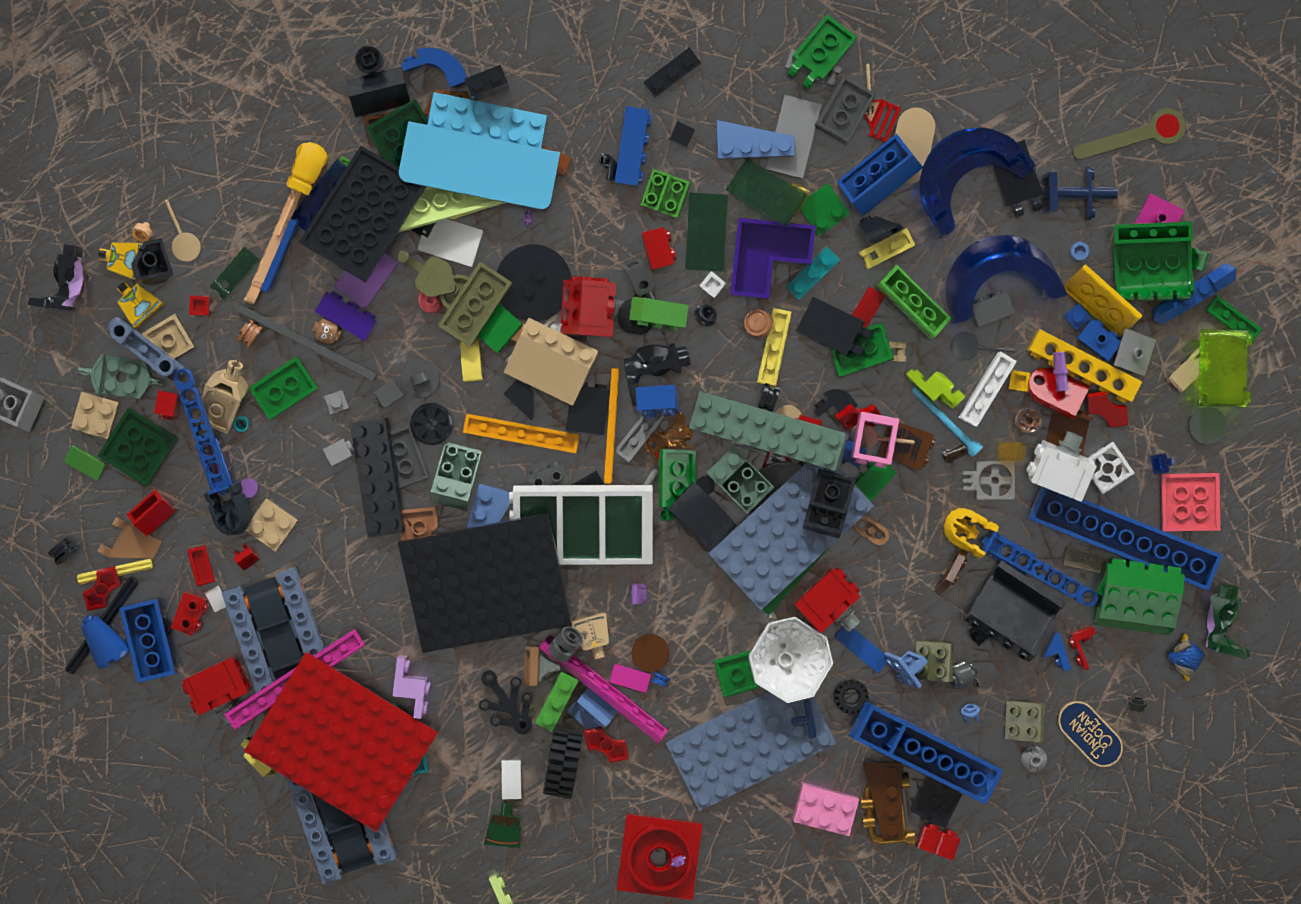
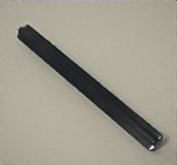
[65,577,138,674]

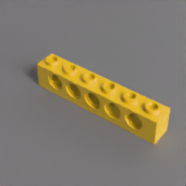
[1027,329,1142,404]

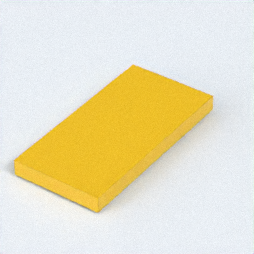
[1062,264,1143,337]

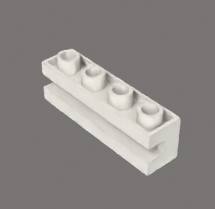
[958,351,1017,427]

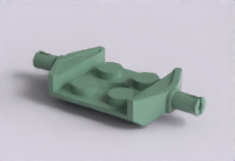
[78,355,164,399]

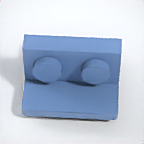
[884,651,928,688]
[568,688,618,729]

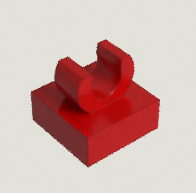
[189,295,210,316]
[233,544,260,570]

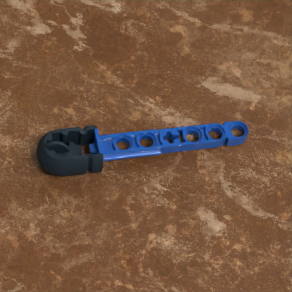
[174,368,251,535]

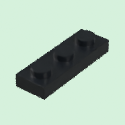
[644,47,701,98]

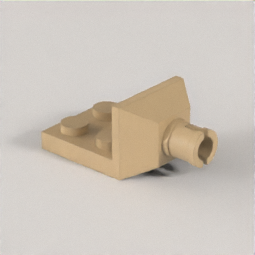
[193,360,249,435]

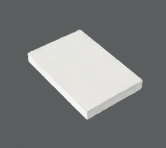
[417,219,483,267]

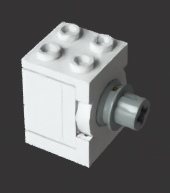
[1026,431,1097,502]

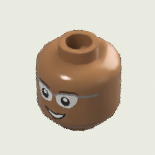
[312,318,342,345]

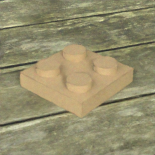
[142,314,195,359]
[71,392,120,439]
[245,498,298,552]

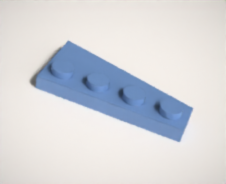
[717,120,795,159]
[467,484,510,528]

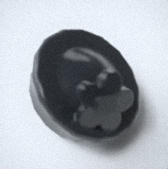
[695,304,717,326]

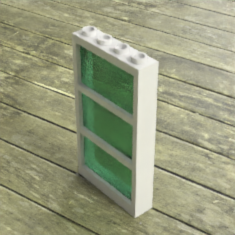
[509,485,653,565]

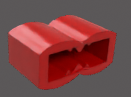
[916,823,961,860]

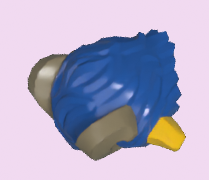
[1168,633,1205,682]

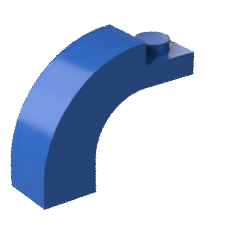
[401,48,467,89]

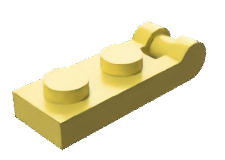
[859,228,915,270]

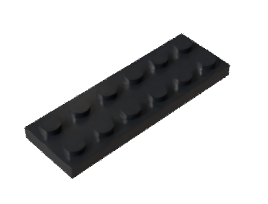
[350,418,405,537]

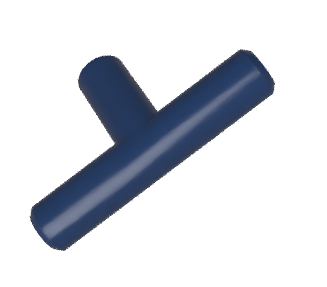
[791,700,817,739]

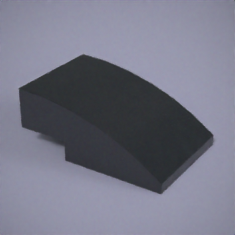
[802,469,856,538]
[667,482,737,552]

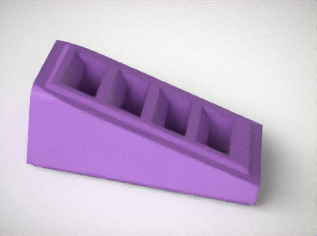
[631,583,647,604]

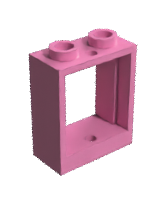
[851,412,899,468]

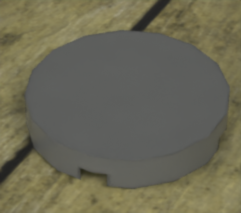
[1188,407,1228,445]

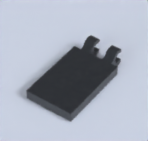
[988,140,1043,218]
[796,297,874,357]

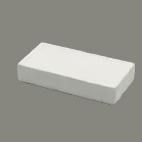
[501,760,521,799]

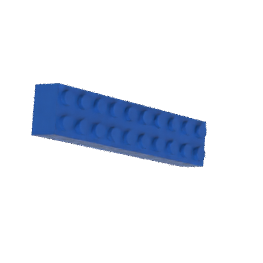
[1027,486,1223,591]

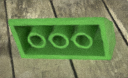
[876,265,951,340]

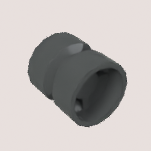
[549,626,583,662]

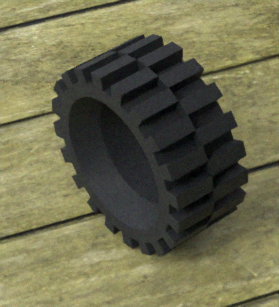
[543,727,583,799]

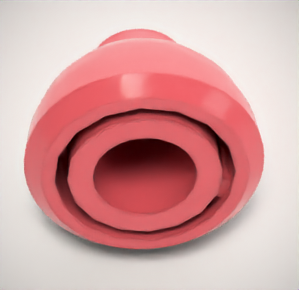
[418,292,444,314]

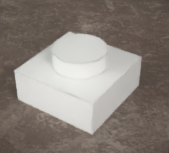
[699,271,726,298]

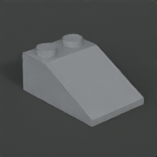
[0,377,45,432]

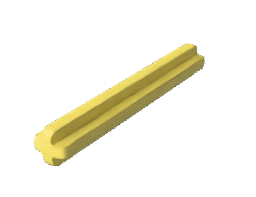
[77,559,153,585]

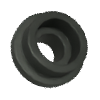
[1128,696,1147,712]

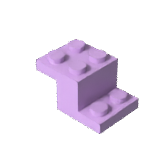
[392,655,431,719]

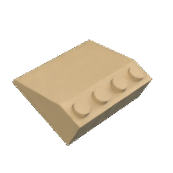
[503,318,598,406]

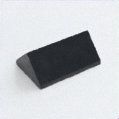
[346,66,410,118]

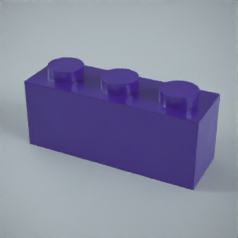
[315,291,377,341]

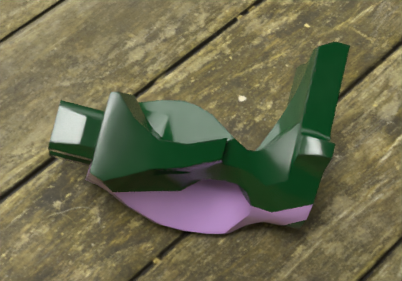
[1205,584,1250,659]

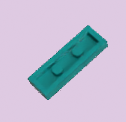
[785,247,840,300]

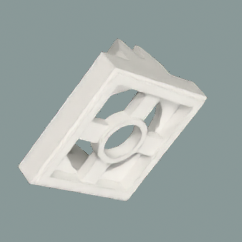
[1088,441,1135,495]

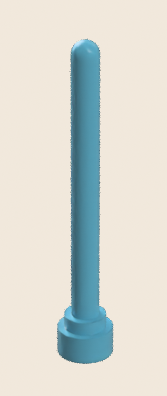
[911,386,983,457]

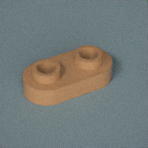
[853,516,889,545]

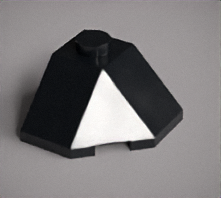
[858,215,903,246]
[131,238,173,285]

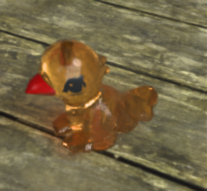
[646,411,692,459]

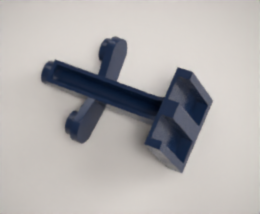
[1042,166,1118,220]

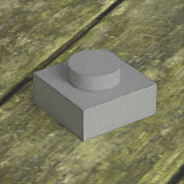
[324,390,349,414]

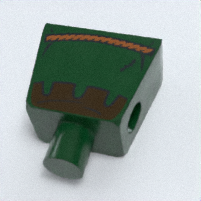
[484,802,521,848]

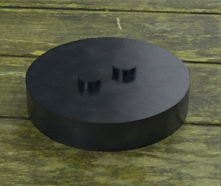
[497,244,571,322]

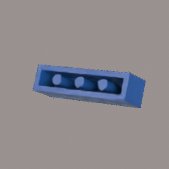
[615,106,652,187]

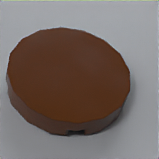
[631,634,670,672]

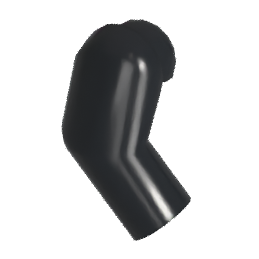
[599,153,617,181]

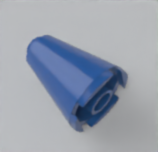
[80,614,129,670]

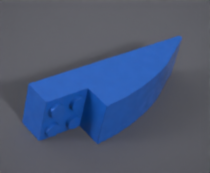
[849,701,1004,804]

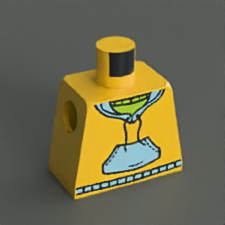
[98,243,142,280]
[116,281,164,329]

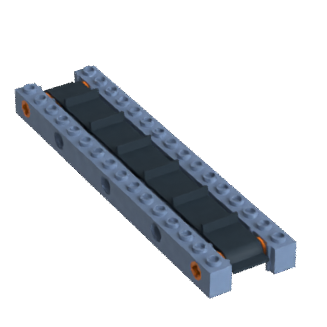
[222,567,397,884]

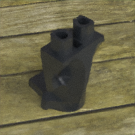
[623,343,691,406]

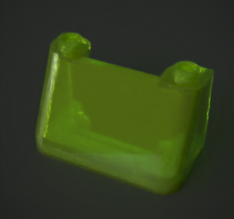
[1199,329,1252,407]

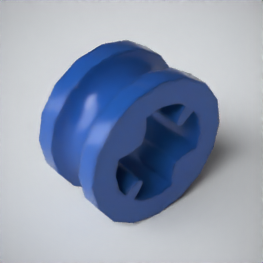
[651,672,671,687]

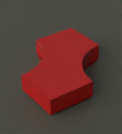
[1087,391,1128,428]
[835,404,882,431]
[83,566,121,611]
[583,726,629,763]

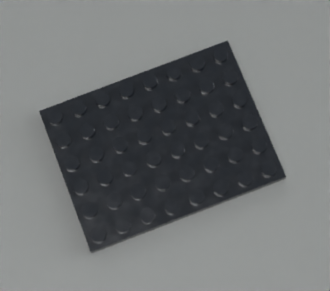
[398,513,573,653]

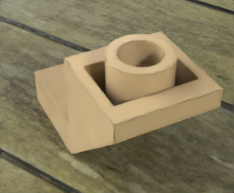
[1168,349,1211,392]

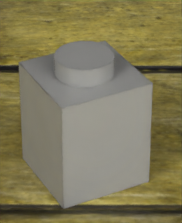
[323,439,354,466]

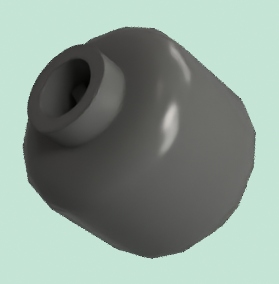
[950,661,977,689]

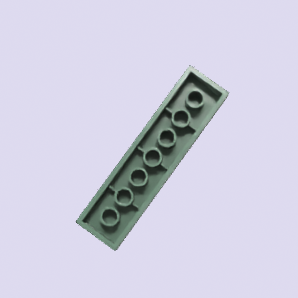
[689,391,849,472]

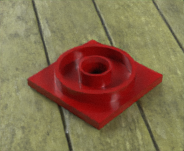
[617,814,703,900]

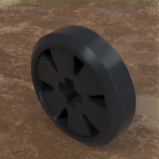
[410,403,453,445]

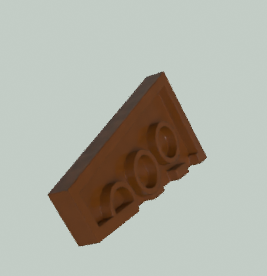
[863,761,903,839]

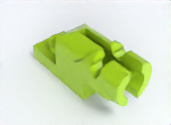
[905,369,965,409]

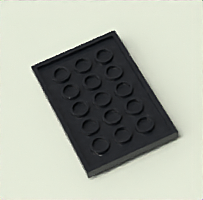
[299,145,427,283]

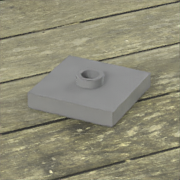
[1114,329,1156,376]

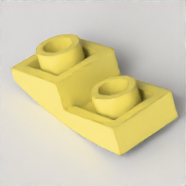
[460,339,483,382]

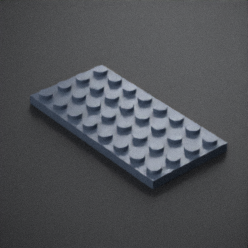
[708,463,874,610]
[665,691,837,811]

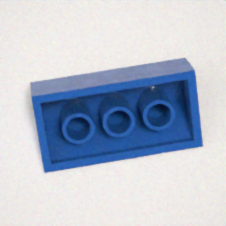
[837,134,924,216]
[119,599,176,683]

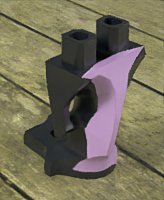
[28,244,84,311]

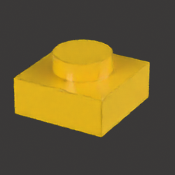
[1008,370,1031,392]

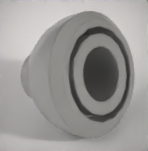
[1021,746,1047,773]

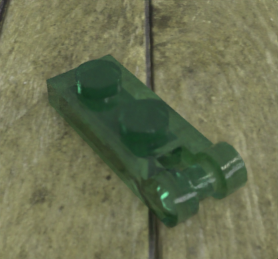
[210,246,260,300]

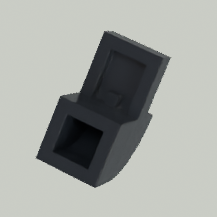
[813,389,858,417]

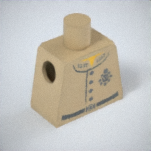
[571,612,609,660]

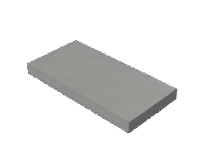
[765,95,822,179]

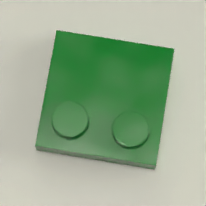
[797,183,850,236]

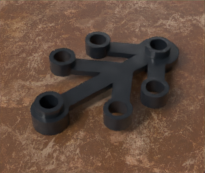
[479,670,533,735]

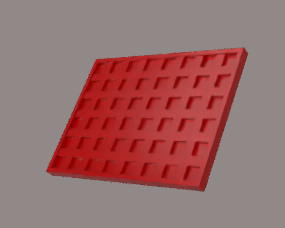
[244,651,438,832]

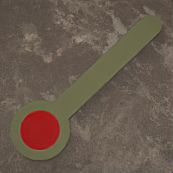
[1073,108,1186,159]

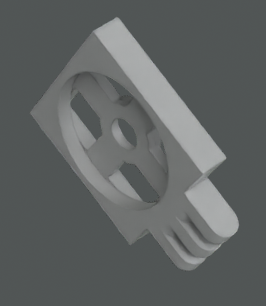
[963,461,1015,500]

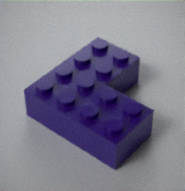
[731,218,816,300]

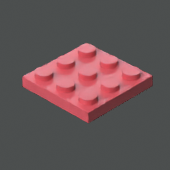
[1161,473,1220,532]

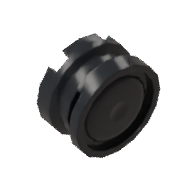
[355,45,383,74]
[758,383,780,412]
[47,536,78,565]

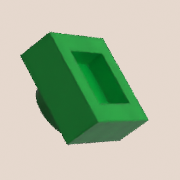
[1192,247,1210,271]

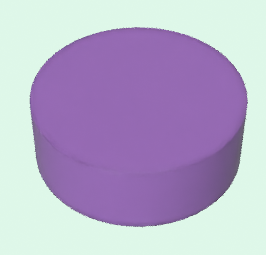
[241,479,259,498]

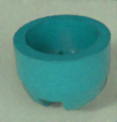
[233,416,250,432]

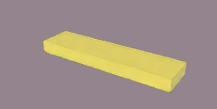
[757,308,792,387]

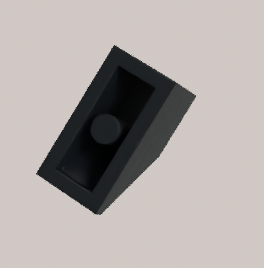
[503,380,534,420]

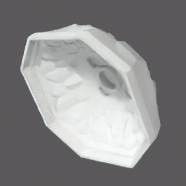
[748,617,833,703]

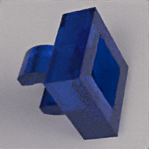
[1150,453,1175,474]

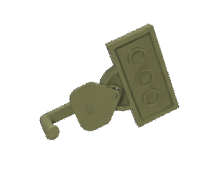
[397,251,513,347]

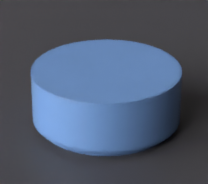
[1070,242,1090,261]

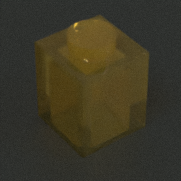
[998,442,1026,461]

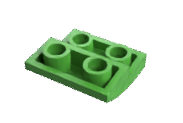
[640,169,691,219]

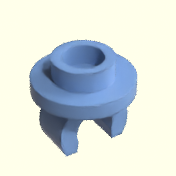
[961,704,980,724]

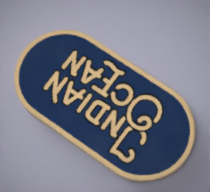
[1058,701,1123,767]

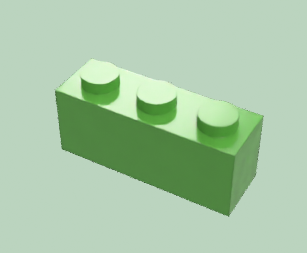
[629,297,688,331]
[535,670,578,732]

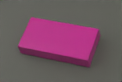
[609,663,651,693]

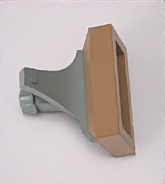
[523,646,561,686]

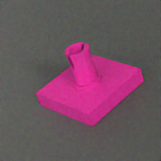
[1134,193,1185,224]

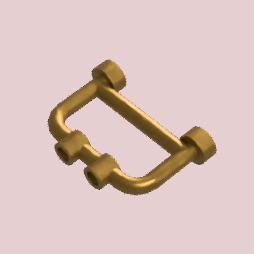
[861,773,916,846]

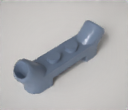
[108,317,184,381]

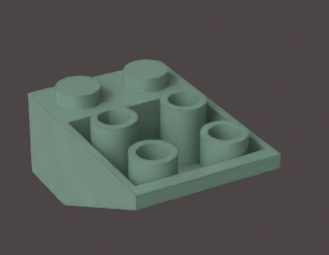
[429,442,482,511]
[706,446,774,514]

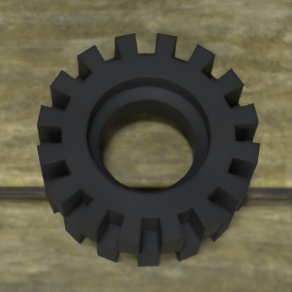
[834,679,869,715]

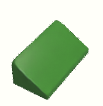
[64,445,107,481]

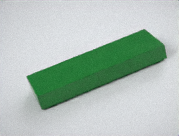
[1204,295,1262,345]

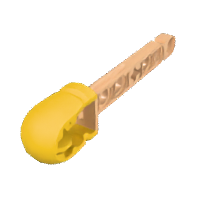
[244,142,328,306]

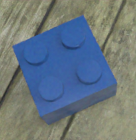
[636,385,680,418]

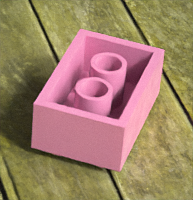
[792,782,859,836]

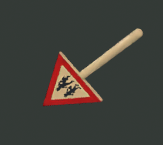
[864,64,884,128]

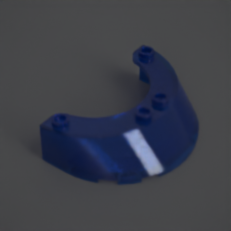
[919,127,1036,238]
[946,235,1067,325]

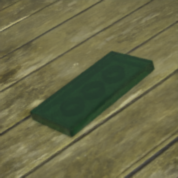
[726,158,807,227]
[685,193,728,272]

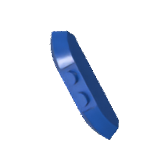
[1152,263,1236,325]

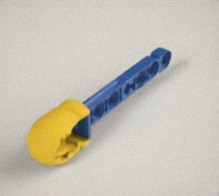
[944,508,1098,607]

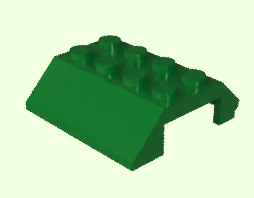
[1114,222,1194,301]
[1094,558,1185,635]

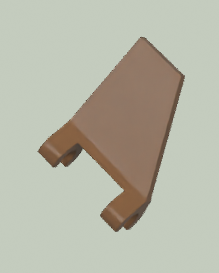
[97,517,162,559]

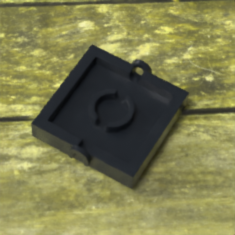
[911,776,962,828]

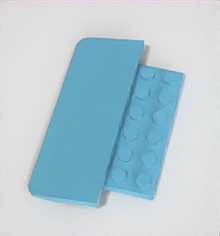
[399,92,560,209]

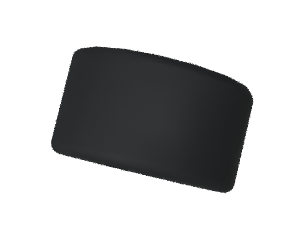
[618,299,652,334]

